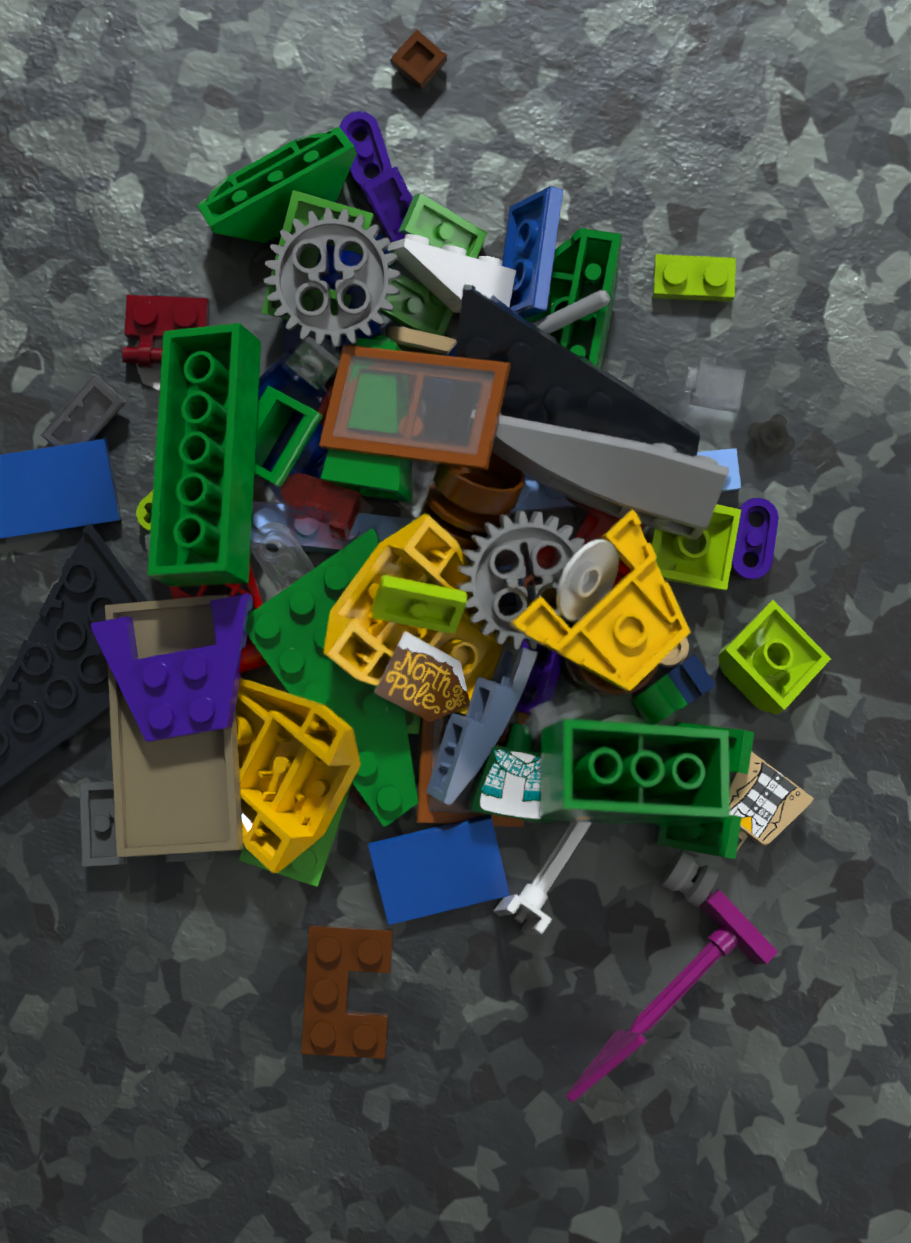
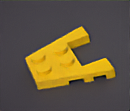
[510,510,690,691]

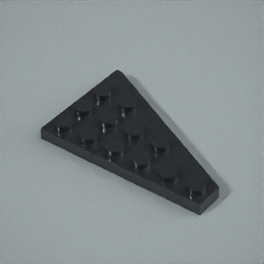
[448,284,700,457]
[0,523,149,790]

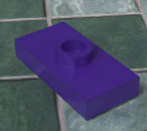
[360,166,413,243]

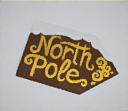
[375,632,470,722]

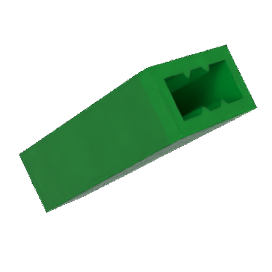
[321,335,413,503]

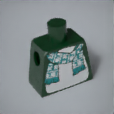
[465,723,551,824]

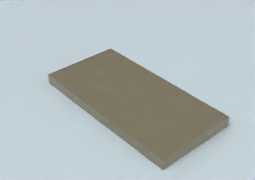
[105,595,243,857]

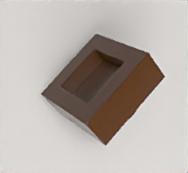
[390,30,447,90]

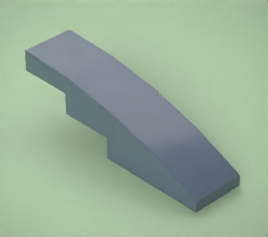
[426,641,538,805]

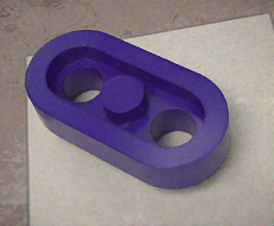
[340,111,391,190]
[731,498,779,581]
[515,640,564,716]

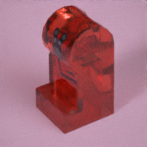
[280,473,362,542]

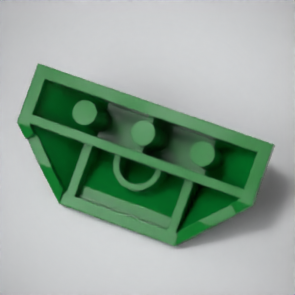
[197,127,357,243]
[525,228,622,370]

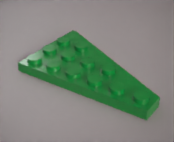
[245,528,418,827]

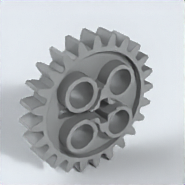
[264,208,401,347]
[457,511,585,649]

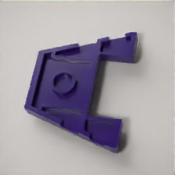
[91,594,253,742]

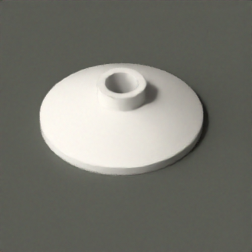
[557,539,619,620]

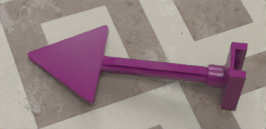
[565,889,778,1103]

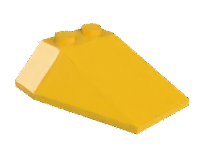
[323,514,510,715]
[236,677,361,873]

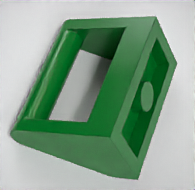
[254,385,323,488]

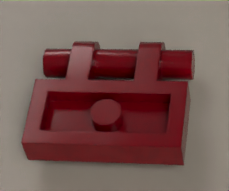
[122,294,210,368]

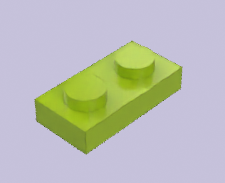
[652,254,736,302]
[372,575,467,634]

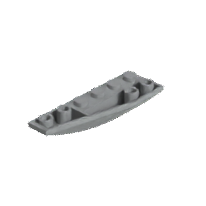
[466,410,729,540]

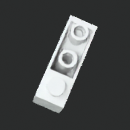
[388,234,516,314]

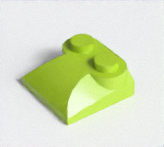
[646,504,741,591]
[718,600,831,715]

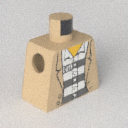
[729,752,814,851]

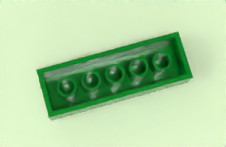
[147,323,261,587]

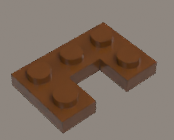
[301,925,393,1059]

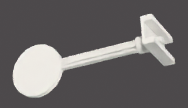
[493,714,647,935]

